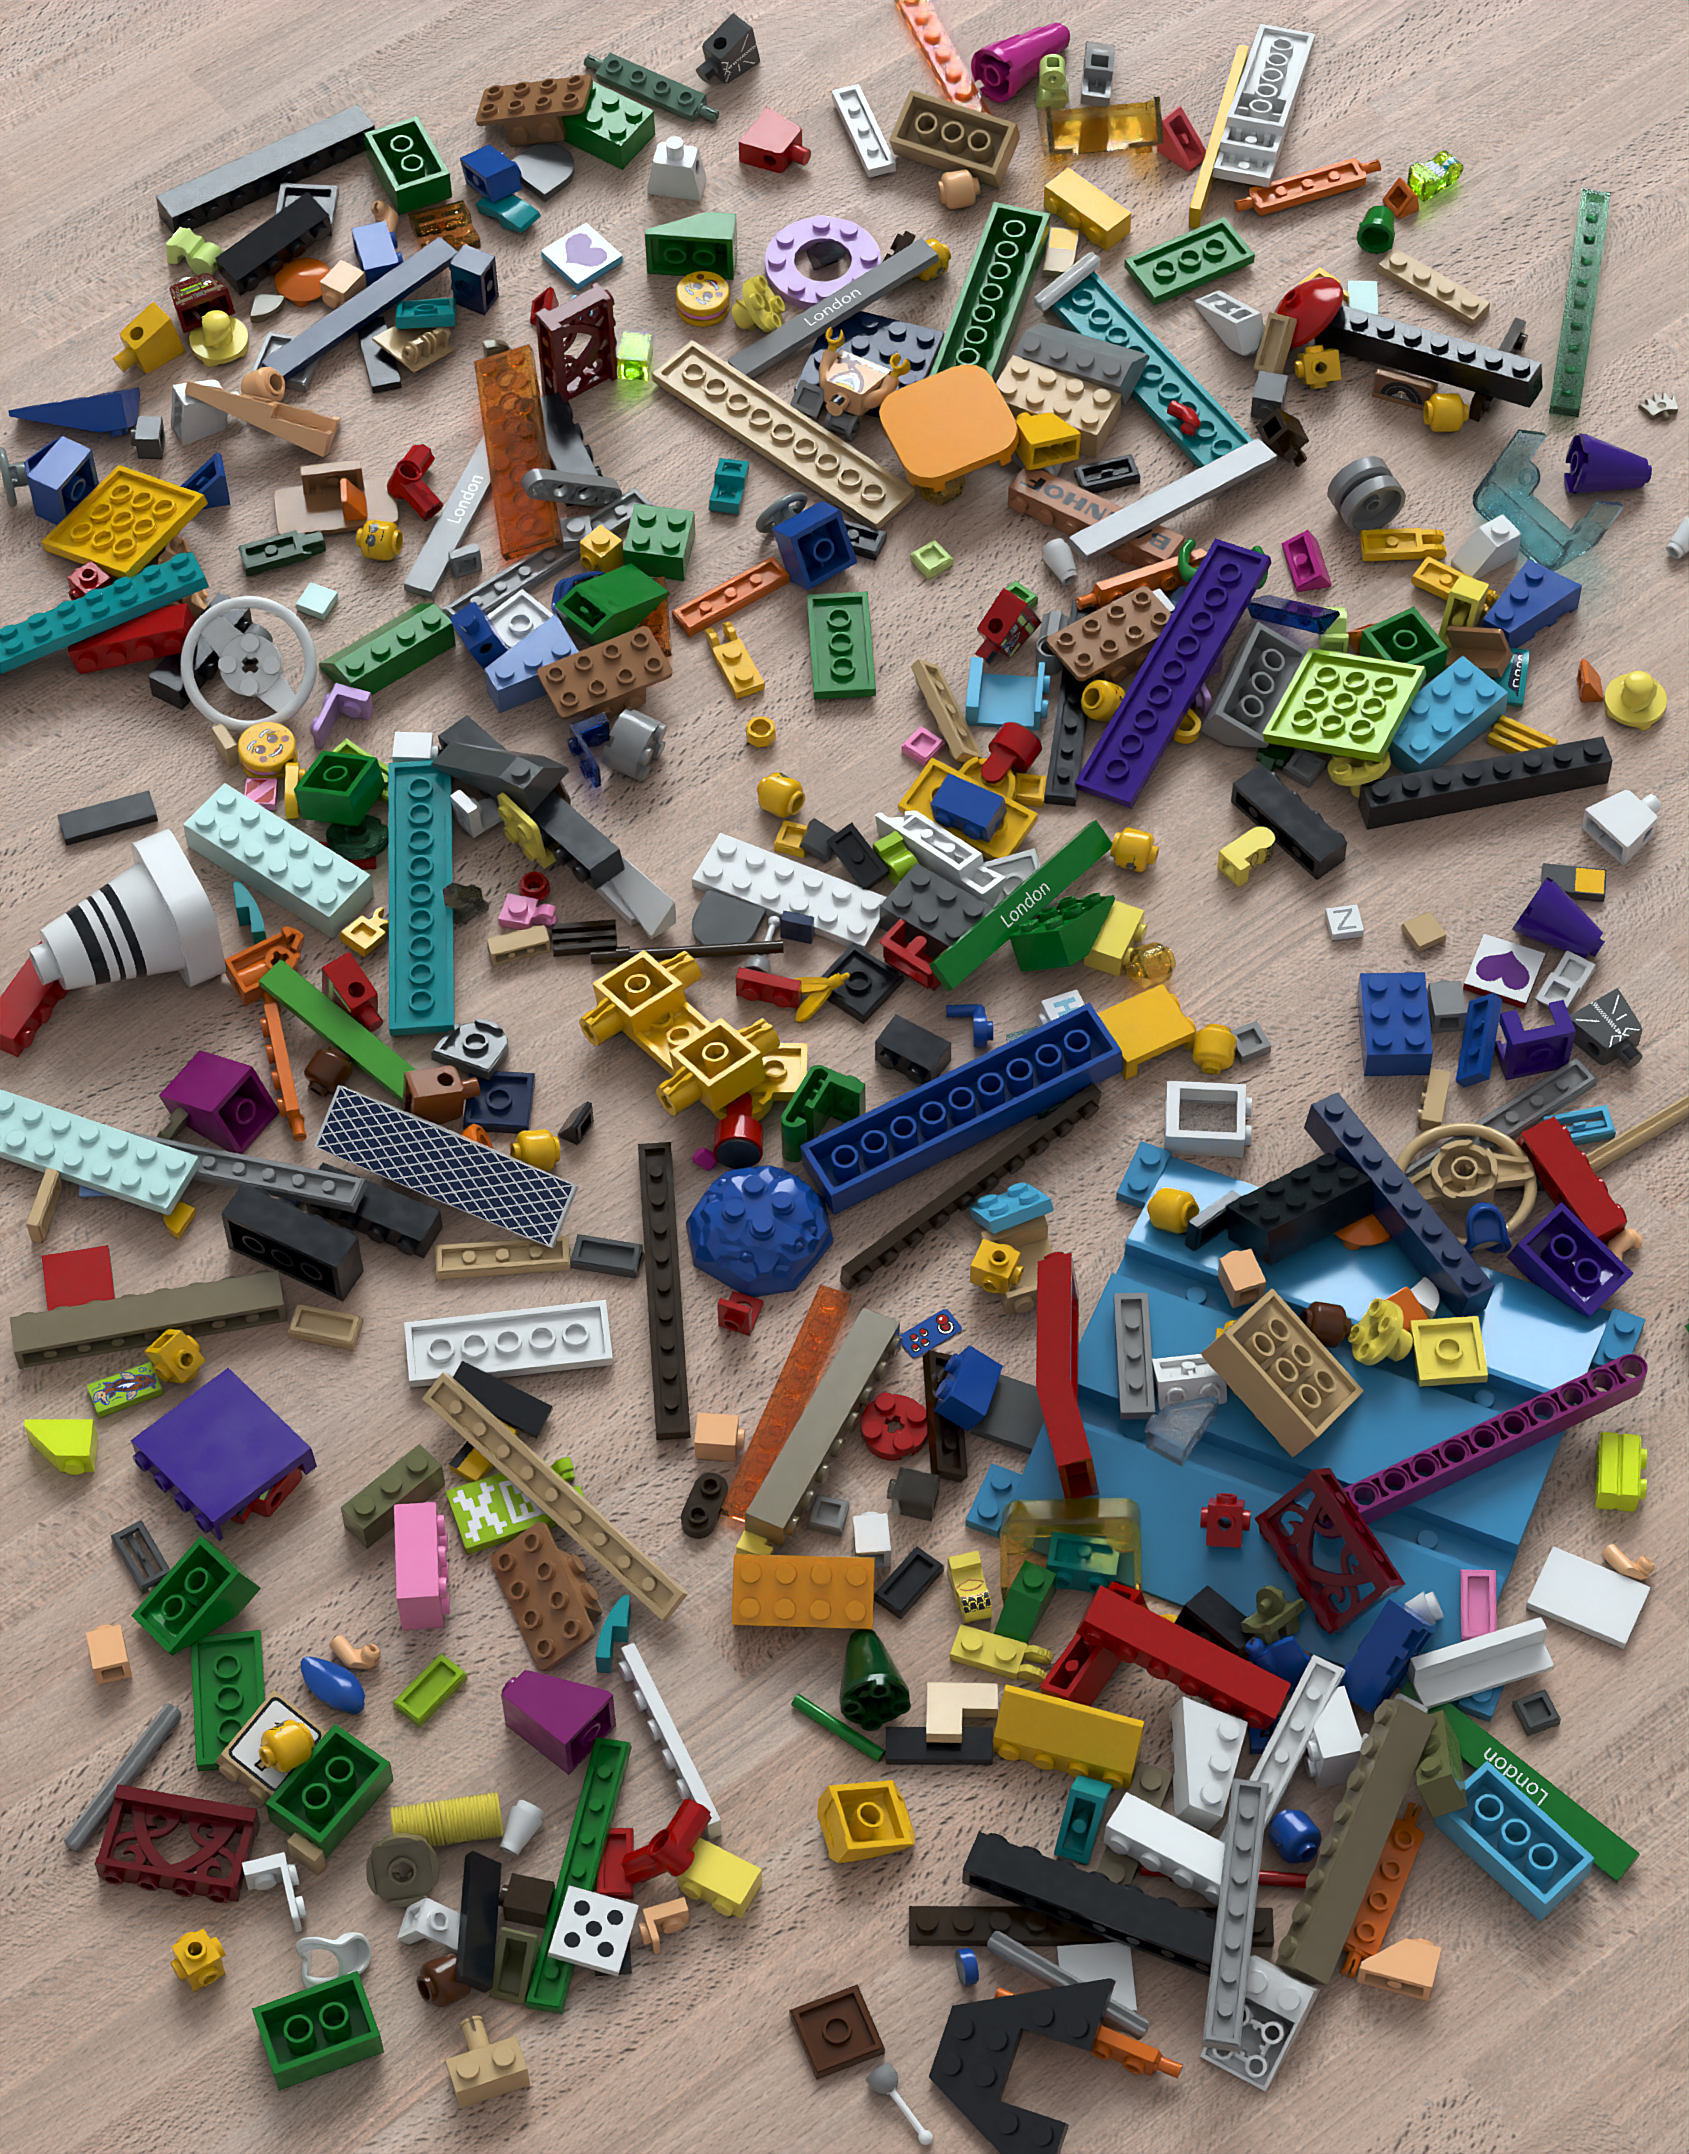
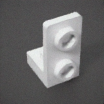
[450,790,502,838]
[242,1852,307,1932]
[397,1898,460,1953]

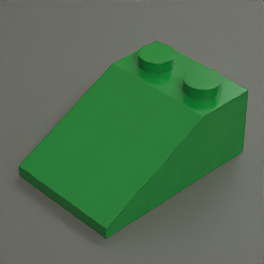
[645,212,738,280]
[131,1536,261,1656]

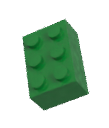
[561,81,655,170]
[364,116,452,215]
[265,1724,394,1860]
[252,1971,384,2090]

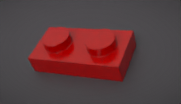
[736,967,802,1009]

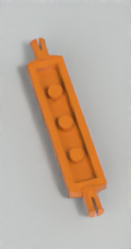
[1233,157,1381,216]
[1075,548,1207,610]
[260,991,307,1141]
[1340,1802,1425,1978]
[994,1986,1183,2079]

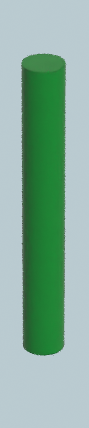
[791,1694,886,1763]

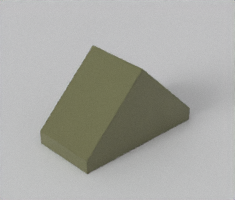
[489,1926,540,2005]

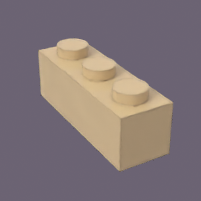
[487,925,551,966]
[1417,1068,1451,1131]

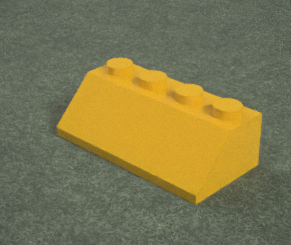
[993,1684,1145,1789]

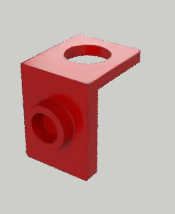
[717,1291,764,1336]

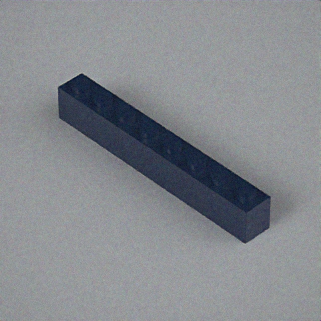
[1304,1092,1495,1317]

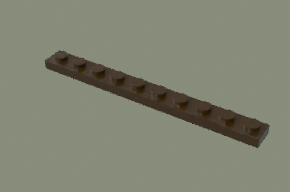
[840,1083,1102,1290]
[638,1142,691,1440]
[909,1906,1274,1947]

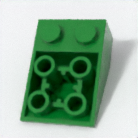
[554,563,670,646]
[1009,893,1115,972]

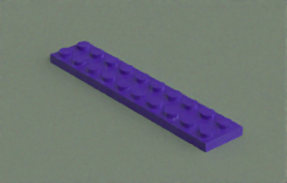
[1075,538,1272,809]

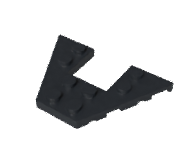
[929,1978,1116,2154]

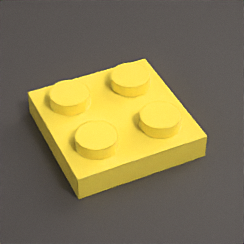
[1409,1316,1488,1387]

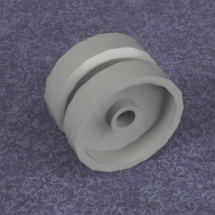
[1327,456,1406,534]

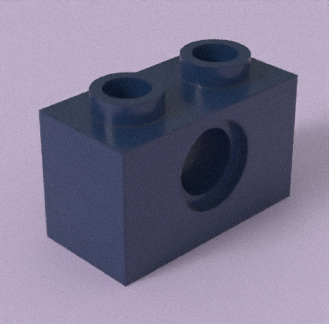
[449,244,499,316]

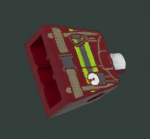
[169,273,235,333]

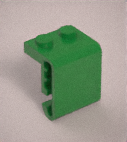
[781,1065,866,1162]

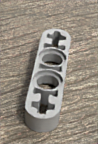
[521,468,622,508]

